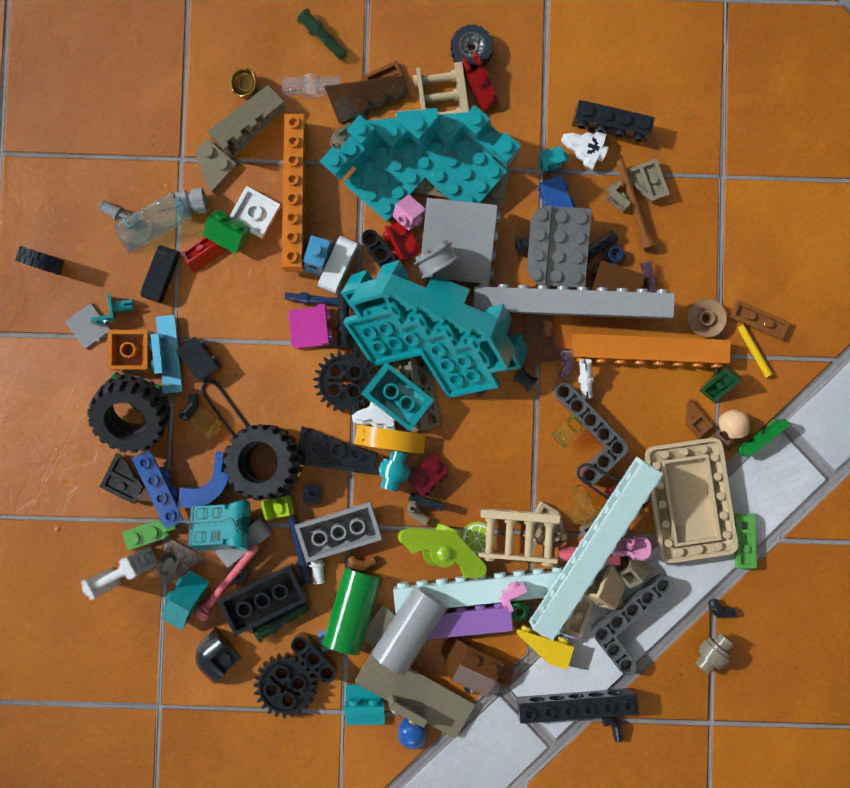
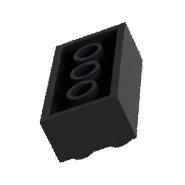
[218,562,309,636]

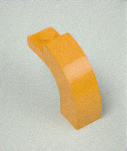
[354,425,426,454]

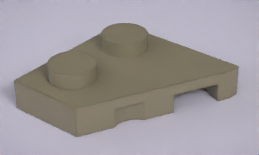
[195,139,237,193]
[627,158,670,203]

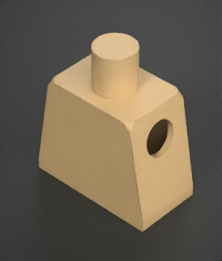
[584,565,625,610]

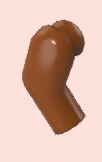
[347,555,377,572]

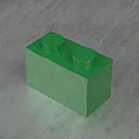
[202,210,251,254]

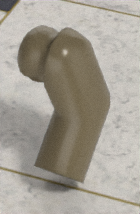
[407,501,430,525]

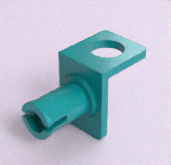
[90,293,134,325]

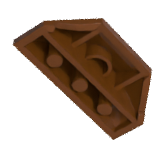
[442,637,520,697]

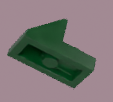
[700,365,742,403]

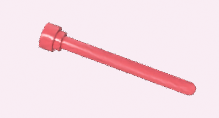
[194,545,258,621]

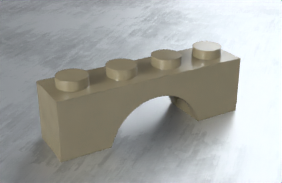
[579,509,652,589]

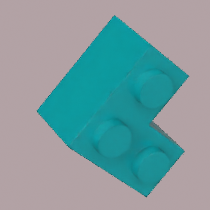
[162,570,209,630]

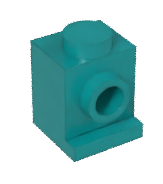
[537,146,568,176]

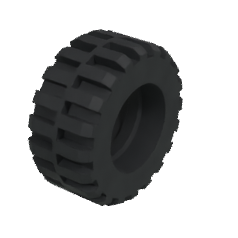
[87,374,171,453]
[223,424,303,500]

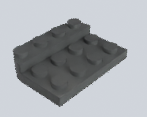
[527,206,592,287]

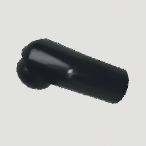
[179,394,199,421]
[708,599,736,618]
[601,716,624,742]

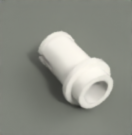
[309,559,325,584]

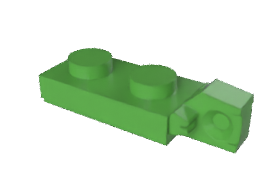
[122,519,179,551]

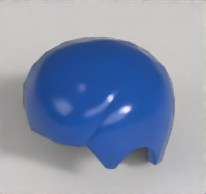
[398,718,427,750]

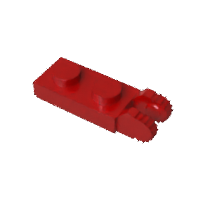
[461,52,500,111]

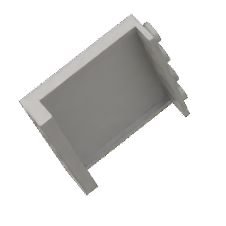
[419,198,500,284]

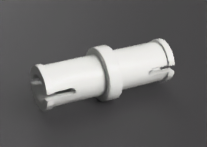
[578,359,594,399]

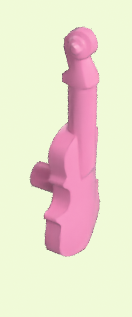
[579,536,651,561]

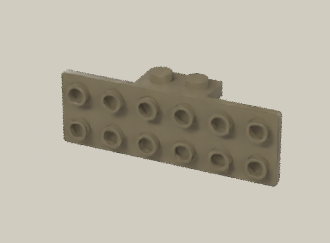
[355,648,475,738]

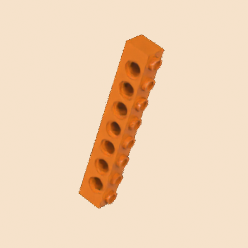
[282,114,307,272]

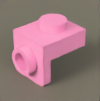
[500,581,527,613]

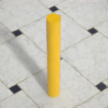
[737,324,772,378]

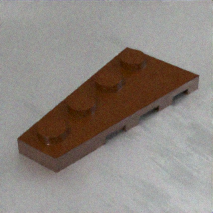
[324,75,409,123]
[522,285,560,367]

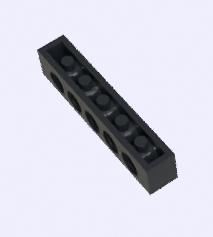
[516,688,639,724]

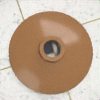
[687,299,727,337]

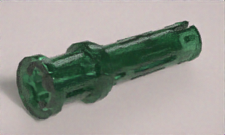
[297,8,348,61]
[252,602,311,643]

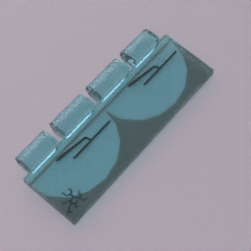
[115,192,192,253]

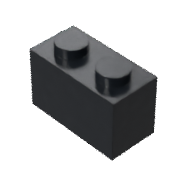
[176,336,222,383]

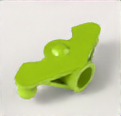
[398,524,487,579]

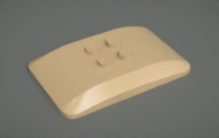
[645,438,738,563]

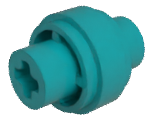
[378,450,411,492]

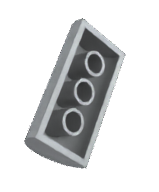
[295,502,382,563]
[372,585,448,675]

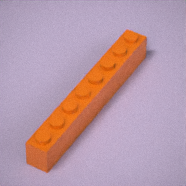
[571,333,731,368]

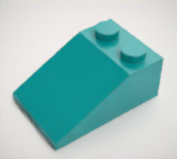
[361,363,434,431]

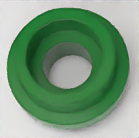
[511,601,529,621]

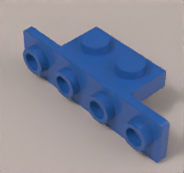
[132,450,184,529]

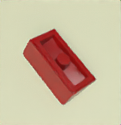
[181,237,225,272]

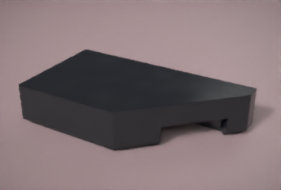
[408,493,445,511]

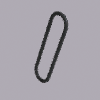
[201,380,248,436]

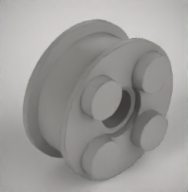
[414,240,460,279]

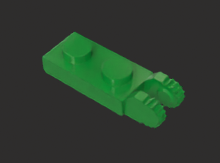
[737,418,790,457]

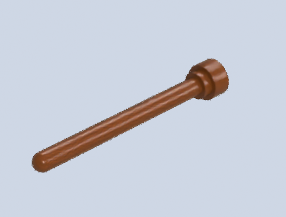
[617,159,656,250]

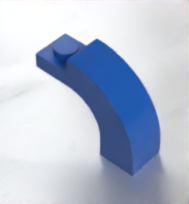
[178,451,230,508]

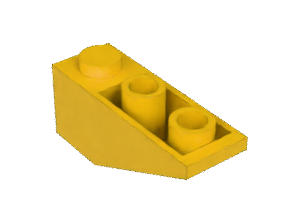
[515,624,574,670]

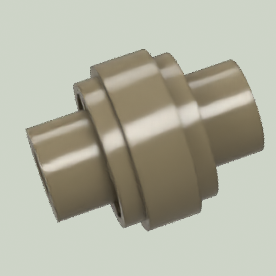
[695,632,735,674]

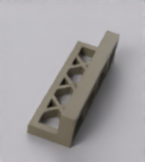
[398,355,441,432]

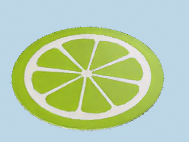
[461,521,495,556]

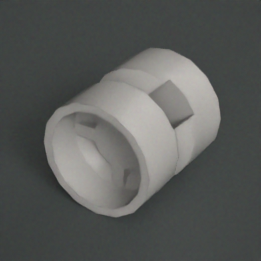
[174,187,209,217]

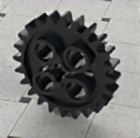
[313,350,376,413]
[253,652,318,719]

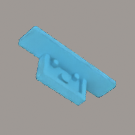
[149,315,183,394]

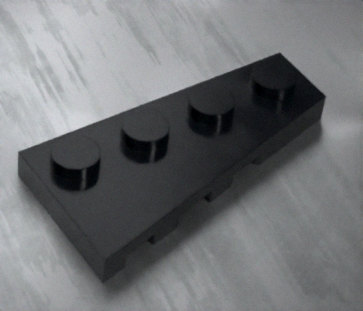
[298,426,377,474]

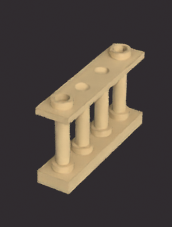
[413,62,469,114]
[478,508,561,566]

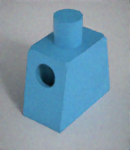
[303,235,334,276]

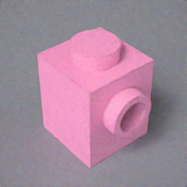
[392,195,426,230]

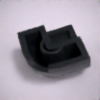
[195,627,241,684]

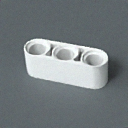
[318,236,359,294]

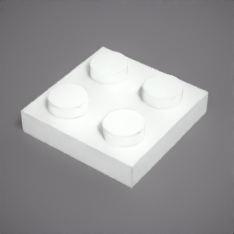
[230,186,281,239]

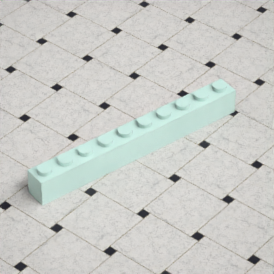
[529,457,663,641]
[393,566,564,613]

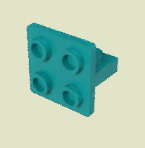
[344,684,385,725]

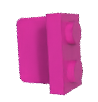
[289,304,333,348]

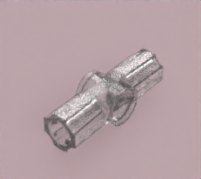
[282,73,341,98]

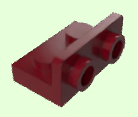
[407,452,450,496]

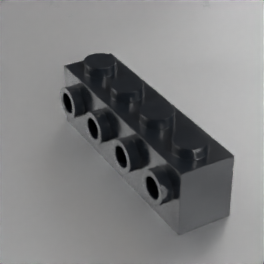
[571,100,655,143]

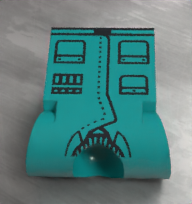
[188,500,251,551]

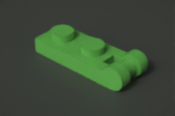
[733,513,757,569]

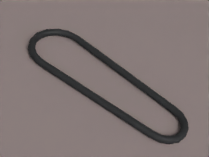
[577,463,621,500]

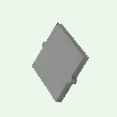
[65,303,111,349]

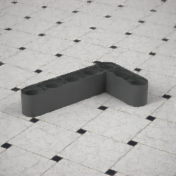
[553,383,628,484]
[591,574,674,675]

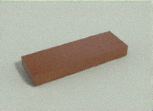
[728,300,790,341]

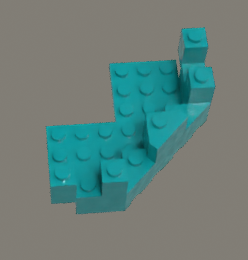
[320,105,521,223]
[341,260,528,398]

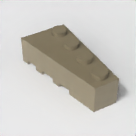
[207,85,287,160]

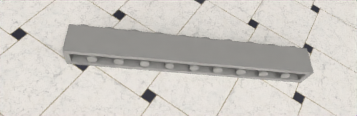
[473,283,675,319]

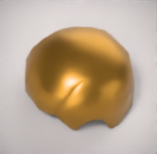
[230,68,260,98]

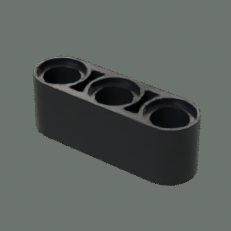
[362,229,397,270]
[141,245,180,304]
[291,632,338,683]

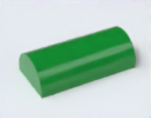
[322,567,382,655]

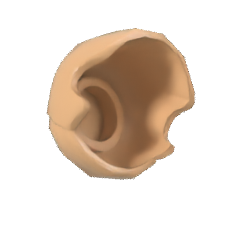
[718,409,750,439]

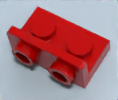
[383,222,421,264]

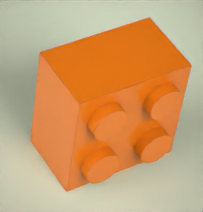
[108,330,154,371]

